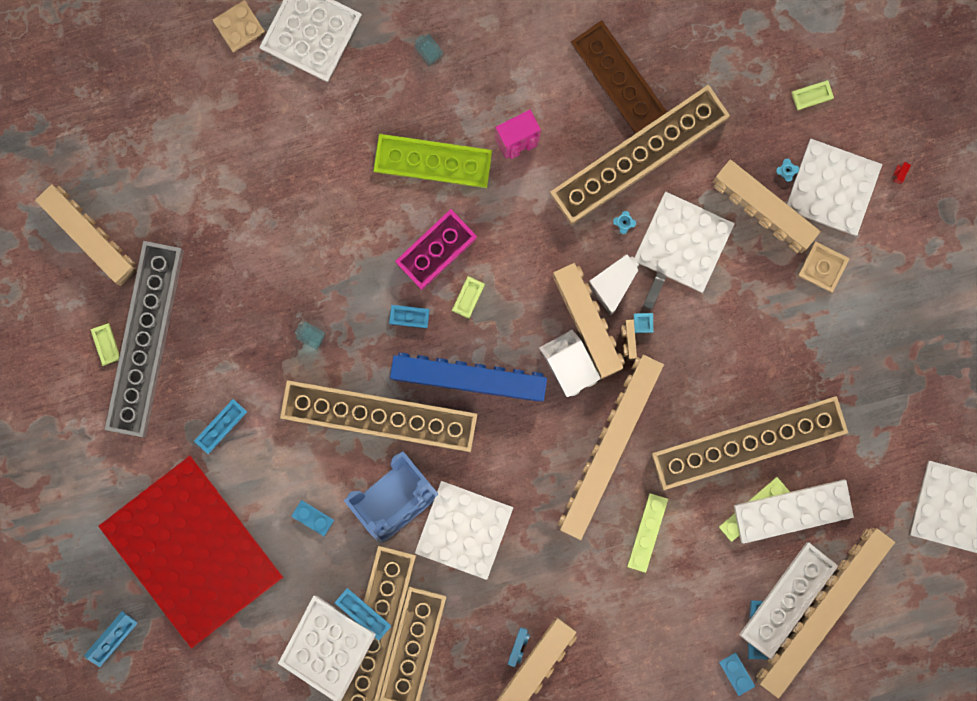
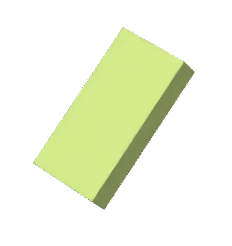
[791,80,834,111]
[452,276,485,319]
[90,323,120,366]

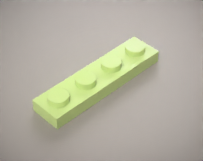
[719,477,790,542]
[627,493,668,573]

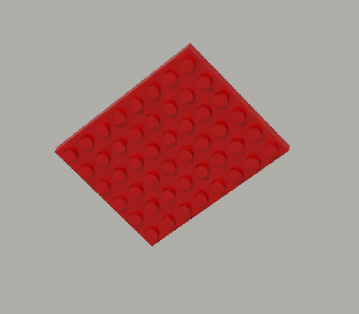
[98,455,284,648]

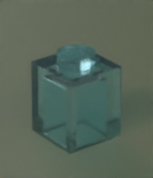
[414,34,443,67]
[295,322,326,350]

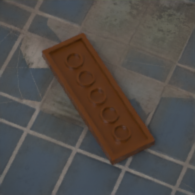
[571,20,667,134]

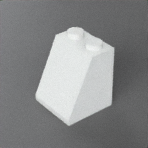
[588,255,639,315]
[539,330,601,397]

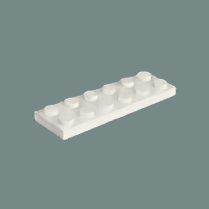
[734,479,854,544]
[739,542,838,659]

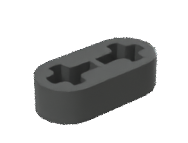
[643,273,666,310]

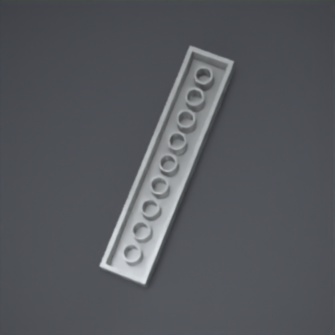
[105,241,184,438]

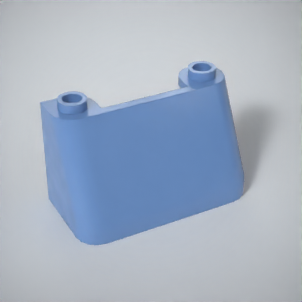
[343,451,438,543]

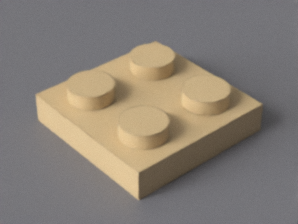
[213,0,265,53]
[798,241,850,293]
[621,319,637,361]

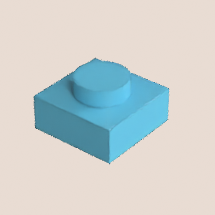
[633,313,654,333]

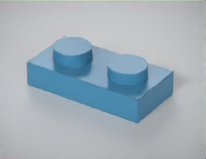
[389,305,430,329]
[291,500,334,536]
[507,627,530,667]
[719,652,755,696]

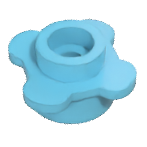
[776,159,799,182]
[613,211,636,234]

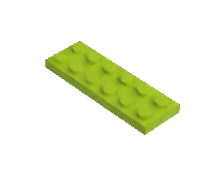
[374,134,492,189]

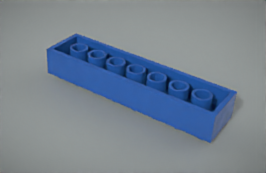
[390,352,547,402]

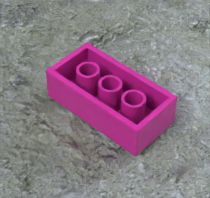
[495,109,541,159]
[395,209,477,291]

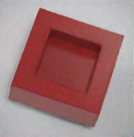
[893,162,911,184]

